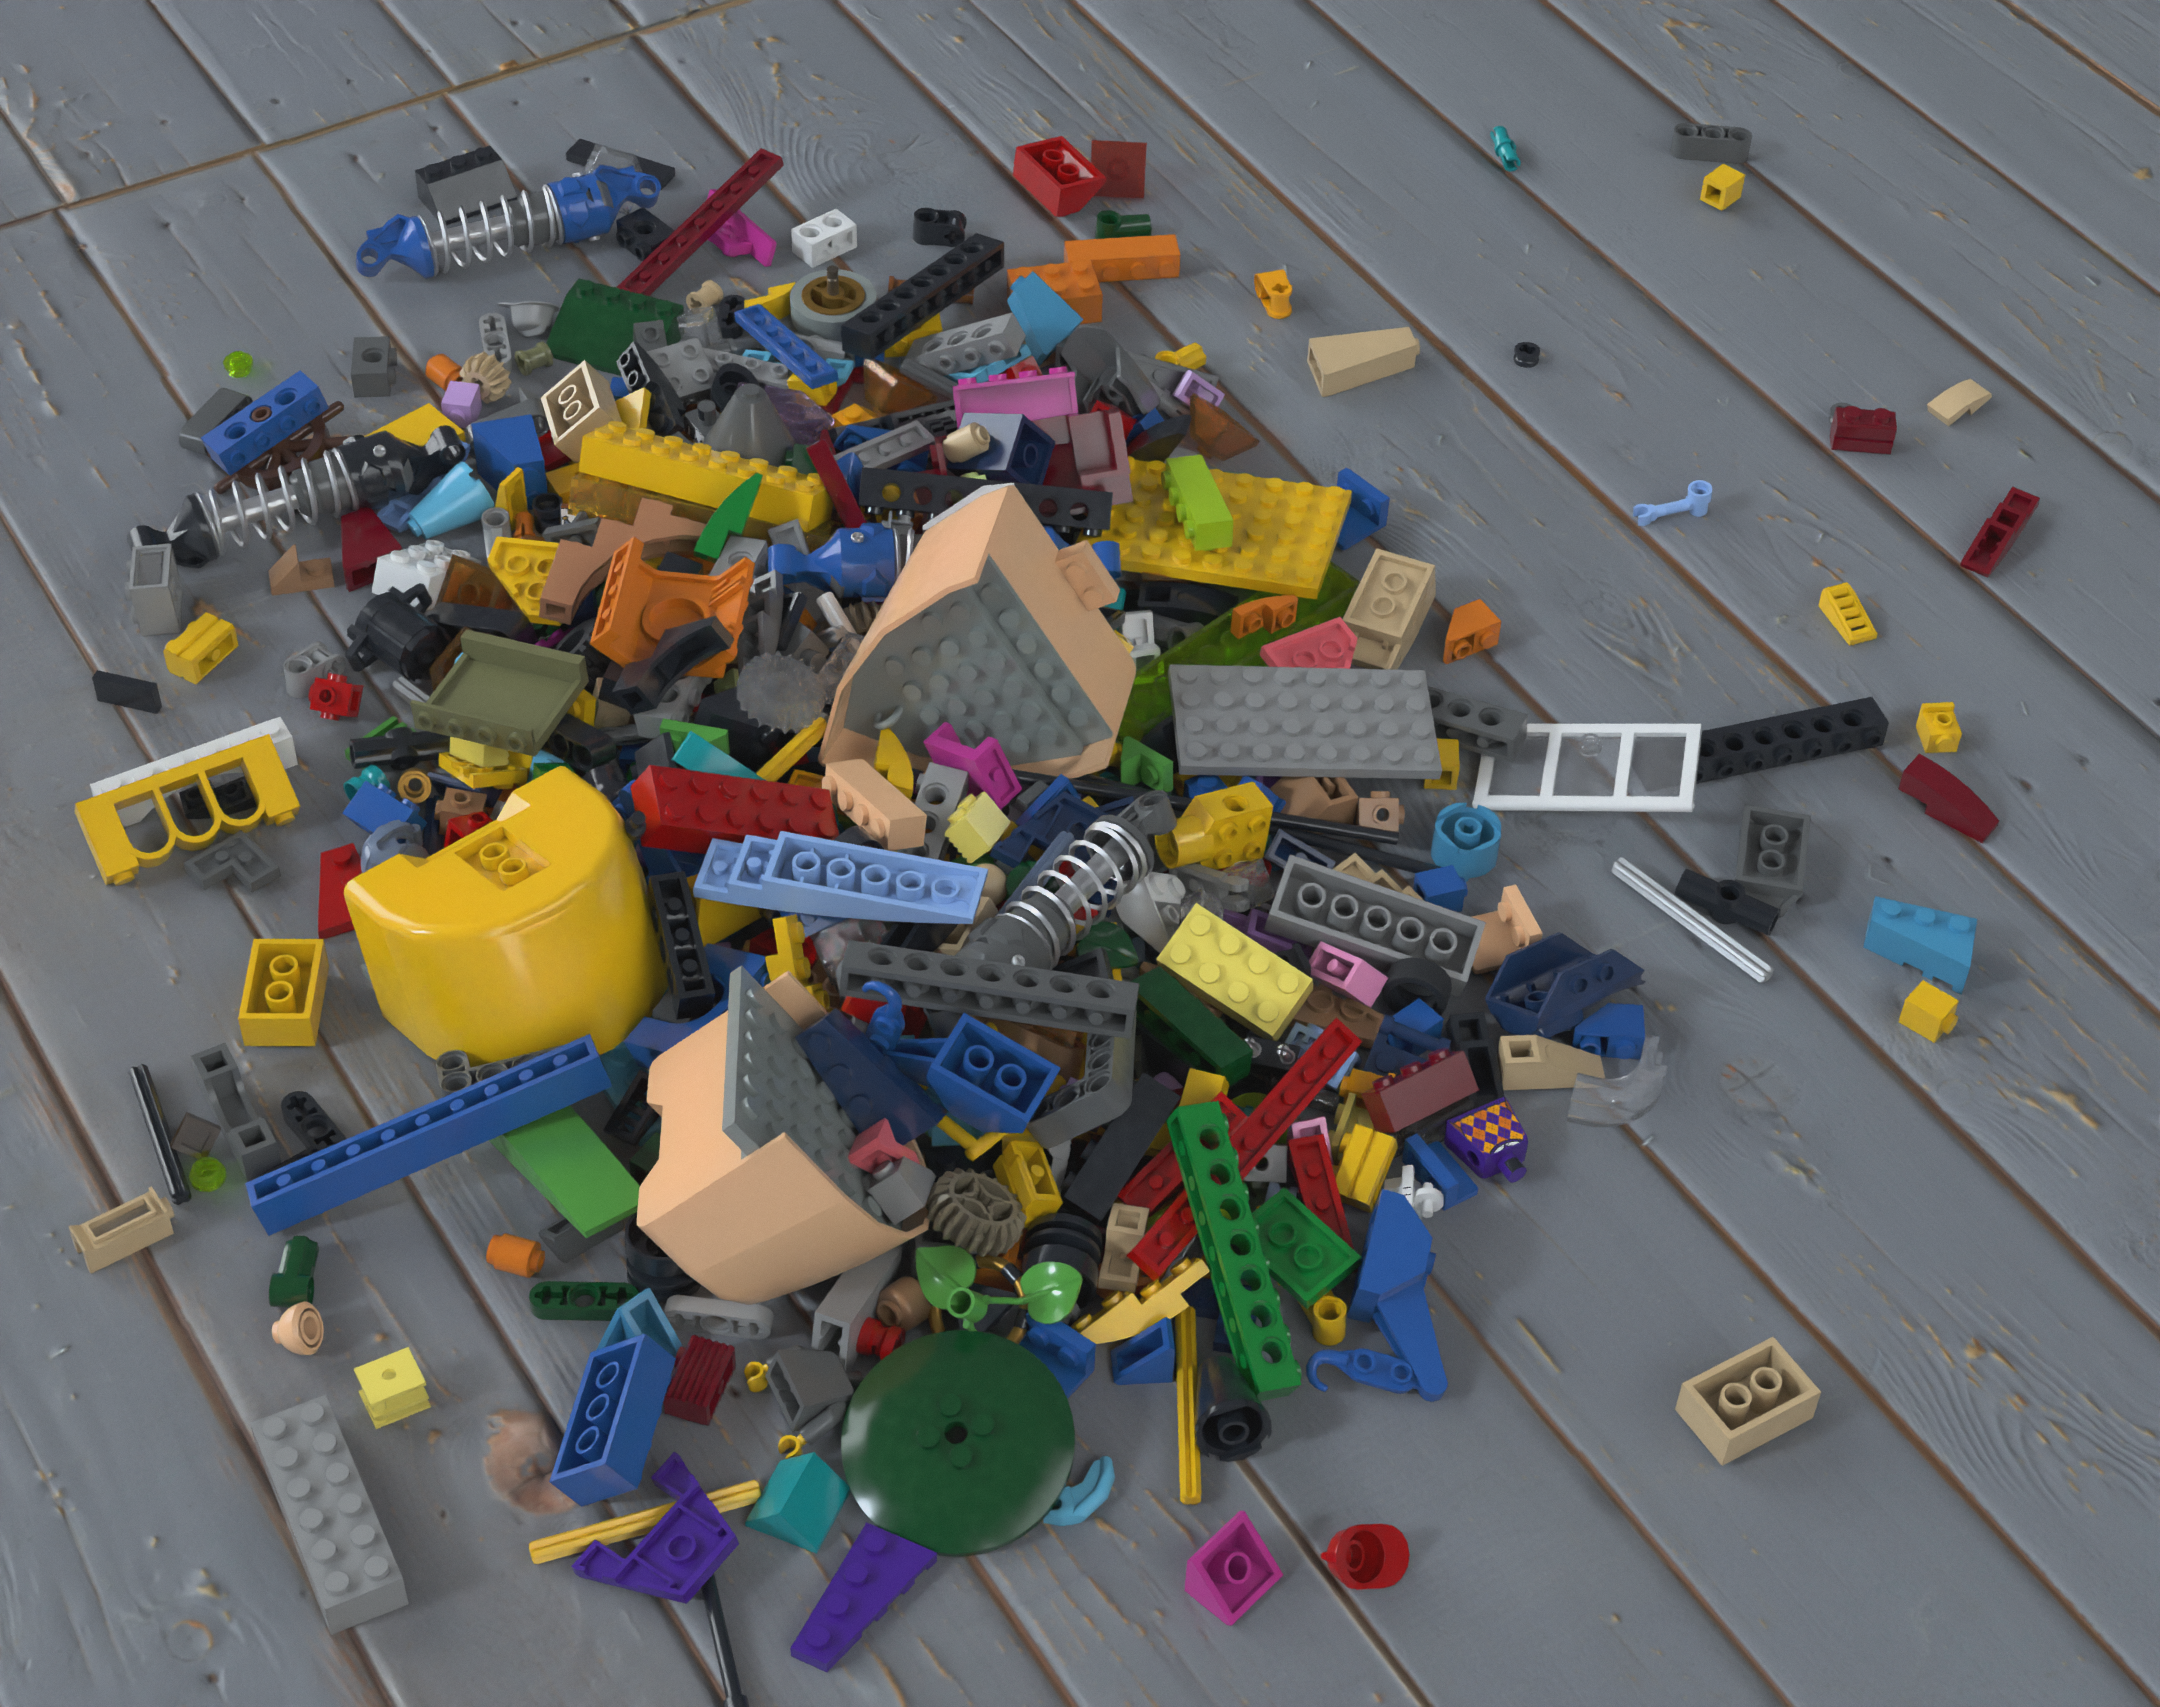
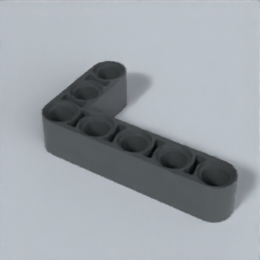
[1026,1011,1137,1149]

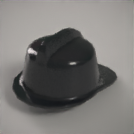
[711,363,759,413]

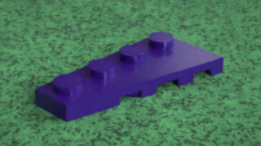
[790,1522,937,1672]

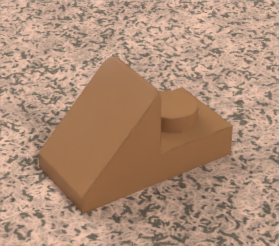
[268,544,335,596]

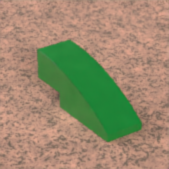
[693,473,763,563]

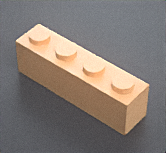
[822,759,927,851]

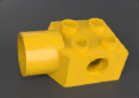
[1155,782,1273,870]

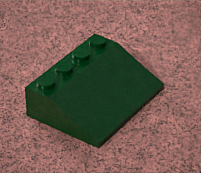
[546,278,685,376]

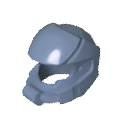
[360,819,429,873]

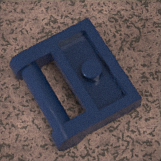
[1363,1014,1451,1076]

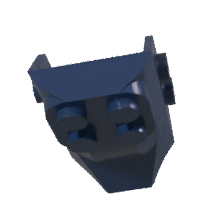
[1485,932,1646,1039]

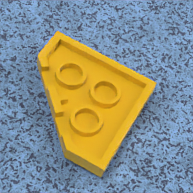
[487,536,562,626]

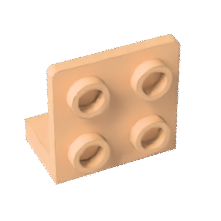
[1471,885,1543,974]

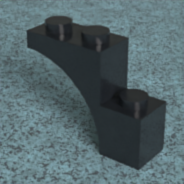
[612,616,734,715]

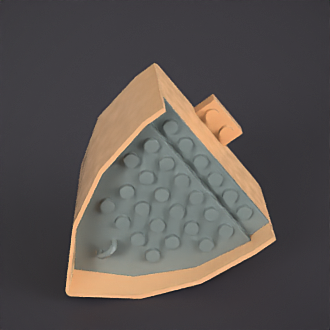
[818,485,1136,779]

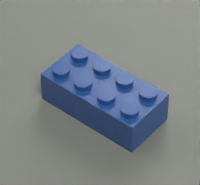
[549,1334,676,1507]

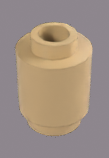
[942,422,990,463]

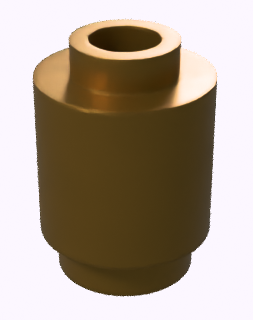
[398,768,432,804]

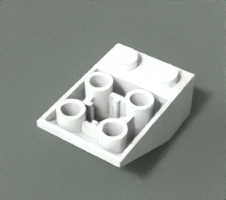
[372,540,481,612]
[1114,872,1191,953]

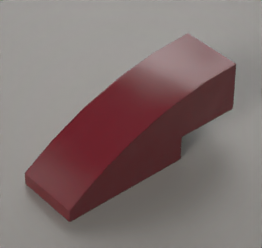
[1898,753,1999,844]

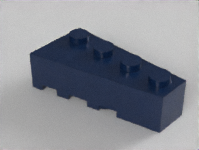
[795,1008,948,1146]

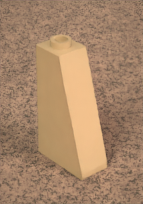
[1307,327,1420,397]

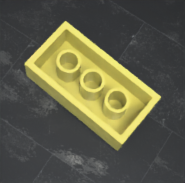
[1156,903,1313,1041]

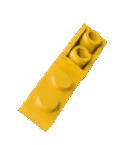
[765,914,830,1011]
[1071,1257,1210,1344]

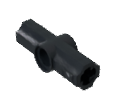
[349,727,450,770]
[1675,869,1781,936]

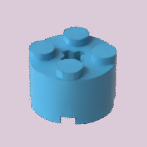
[1431,803,1501,881]

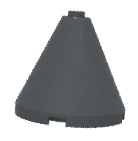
[701,383,797,512]

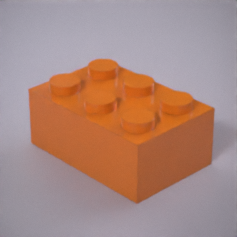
[1007,260,1103,324]

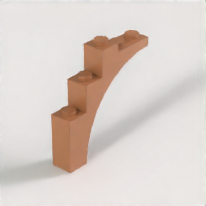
[539,497,730,625]

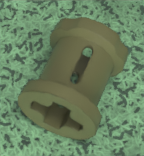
[515,341,553,376]

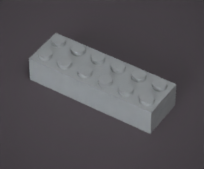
[1264,855,1486,997]
[250,1395,408,1635]

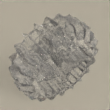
[736,651,826,734]

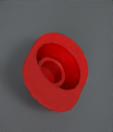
[1320,1523,1410,1590]

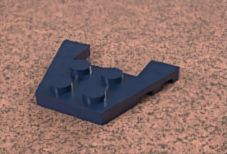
[990,791,1117,918]

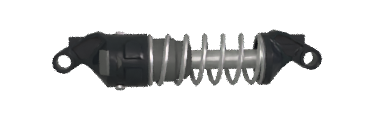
[127,425,466,568]

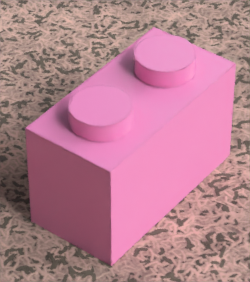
[1309,941,1388,1008]

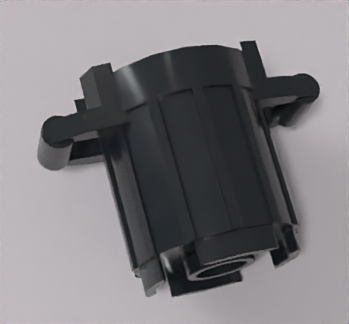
[345,583,452,682]

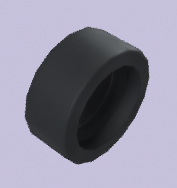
[1382,957,1452,1016]

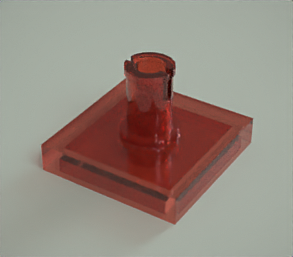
[1091,140,1147,199]

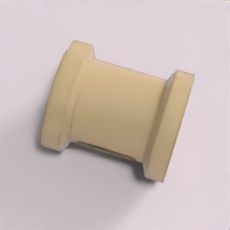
[686,280,723,316]

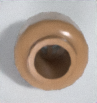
[876,1277,931,1332]

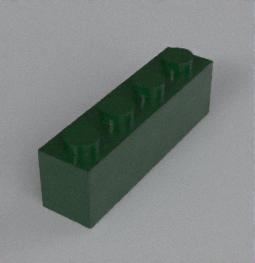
[1130,966,1254,1085]

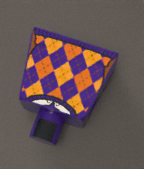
[1444,1096,1528,1183]

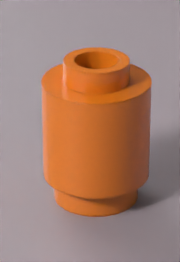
[425,354,463,391]
[486,1233,545,1278]

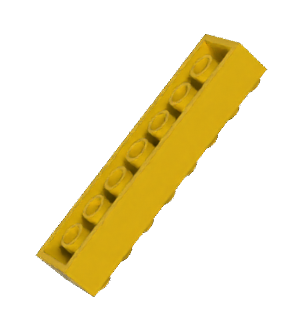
[579,421,833,532]

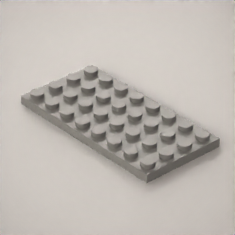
[1168,665,1442,779]

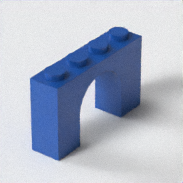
[624,943,771,1069]

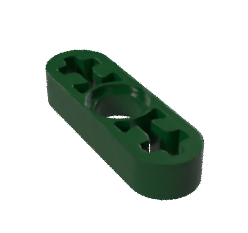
[529,1281,638,1321]

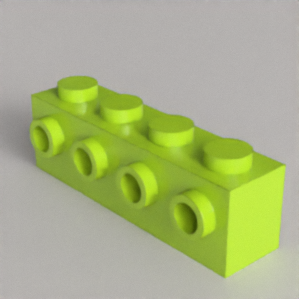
[1161,455,1233,551]

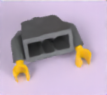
[744,1345,864,1459]

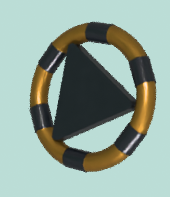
[928,1254,1029,1344]

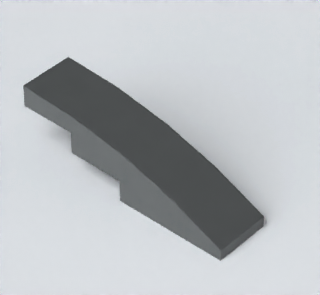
[737,570,783,680]

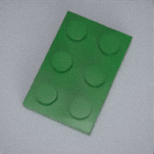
[1251,1187,1362,1309]

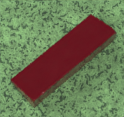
[806,439,867,528]

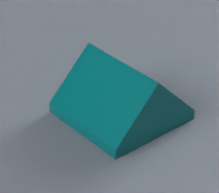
[745,1452,851,1554]

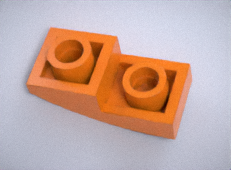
[1230,595,1298,639]

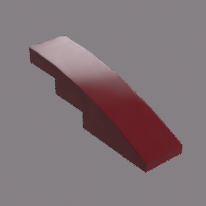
[1960,486,2040,578]

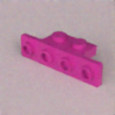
[707,189,777,267]

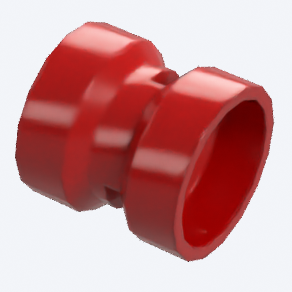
[856,1317,906,1360]

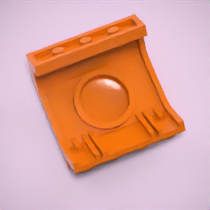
[590,536,755,679]

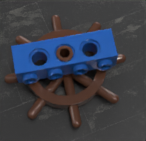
[201,370,349,495]

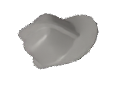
[497,301,559,337]

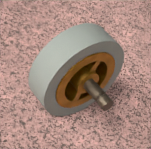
[790,265,877,342]

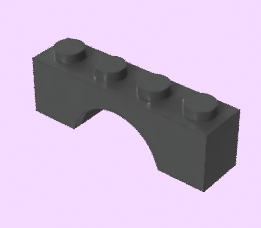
[191,1043,281,1182]

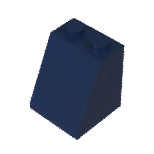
[947,413,1056,485]

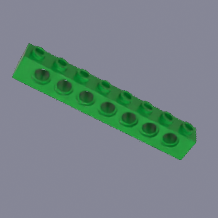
[1166,1101,1302,1401]

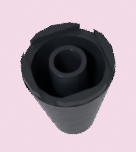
[1194,1356,1272,1462]

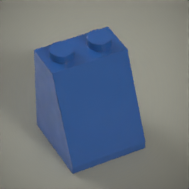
[471,414,548,510]

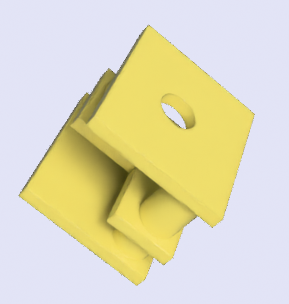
[354,1347,431,1429]

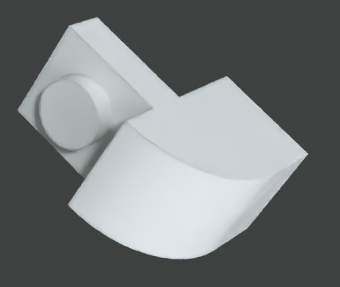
[1120,610,1162,682]

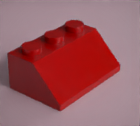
[1013,136,1106,217]

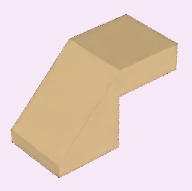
[1098,1203,1149,1293]

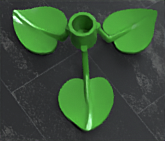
[916,1245,1083,1331]

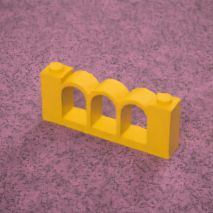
[75,734,300,886]

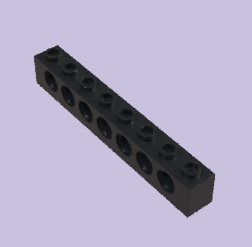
[841,233,1004,361]
[858,467,1113,537]
[1632,697,1889,794]

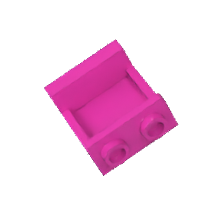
[923,722,1022,810]

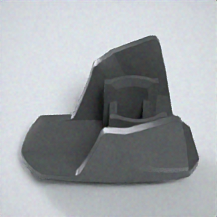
[1061,325,1160,417]

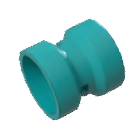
[343,764,391,801]

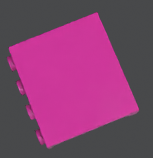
[952,366,1078,430]

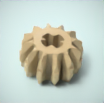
[459,351,512,404]

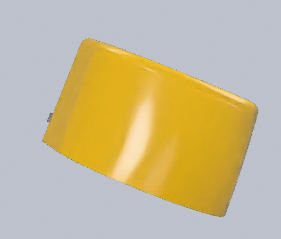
[344,766,668,1068]

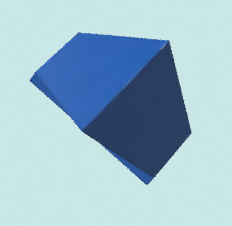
[1110,1317,1175,1385]

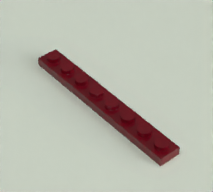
[617,148,784,296]

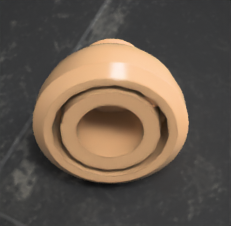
[272,1302,324,1355]

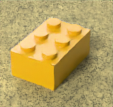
[238,939,329,1046]

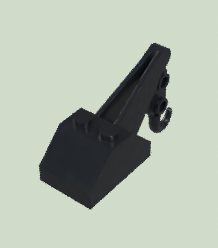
[694,651,843,768]

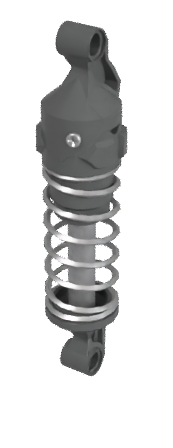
[923,790,1177,1038]

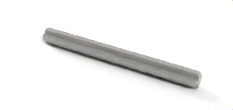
[1611,857,1774,984]

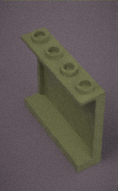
[410,629,589,757]

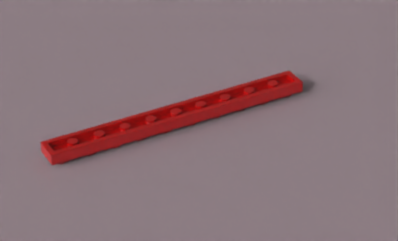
[1126,1017,1363,1281]

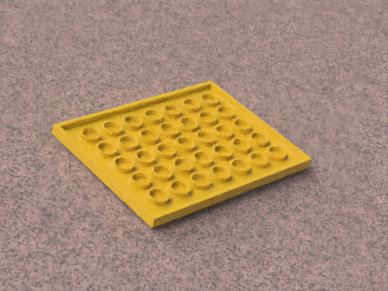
[1075,456,1352,600]

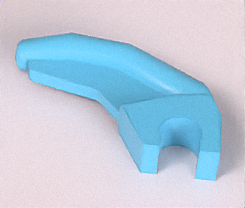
[1043,1456,1115,1526]

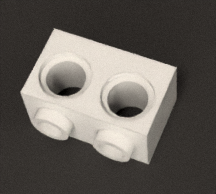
[791,209,857,268]

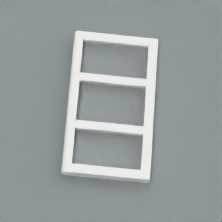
[1472,724,1702,812]

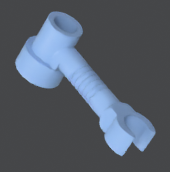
[1633,480,1712,526]

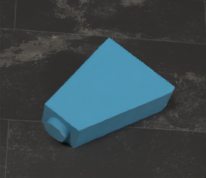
[1007,271,1083,366]

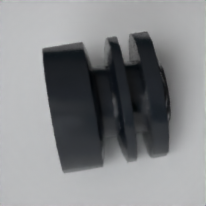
[624,1212,701,1303]
[1020,1213,1104,1309]

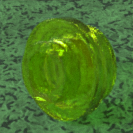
[223,351,253,378]
[189,1157,227,1192]

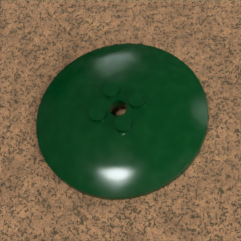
[841,1330,1075,1557]

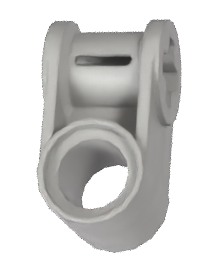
[283,641,346,698]

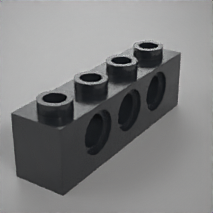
[647,871,715,1020]

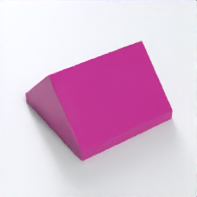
[1184,1511,1283,1626]

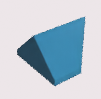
[596,1288,683,1357]

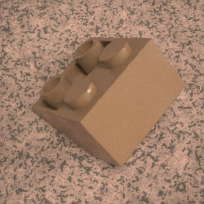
[1270,776,1359,835]

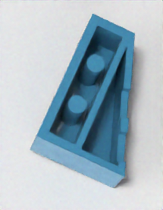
[1863,896,1977,995]

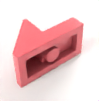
[848,1118,920,1174]

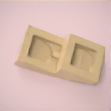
[1927,379,1992,426]

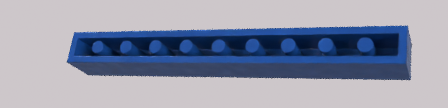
[245,1034,612,1236]

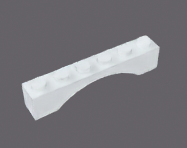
[90,717,298,828]

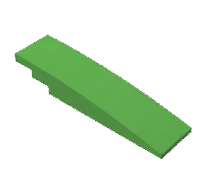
[488,1105,640,1238]

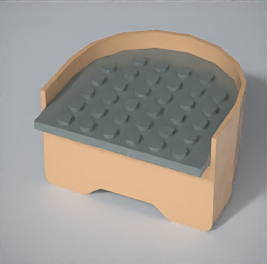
[636,965,930,1305]

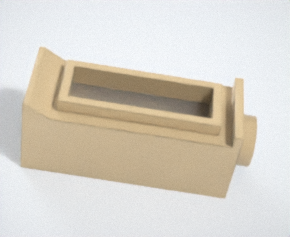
[68,1186,175,1274]

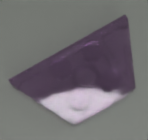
[737,382,835,445]

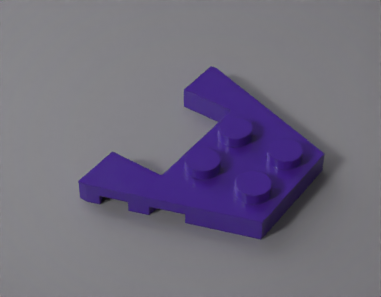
[571,1452,739,1604]

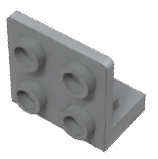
[647,338,715,413]

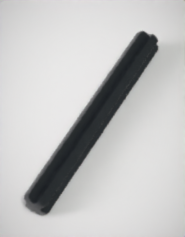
[129,1064,192,1205]

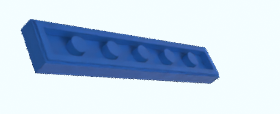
[734,304,839,389]

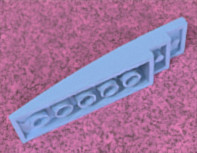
[693,831,988,924]

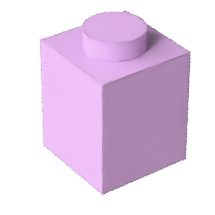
[441,381,482,429]

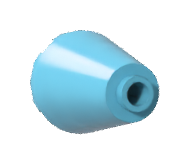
[407,461,495,540]

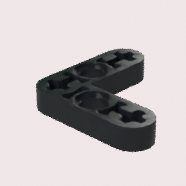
[257,1091,347,1178]

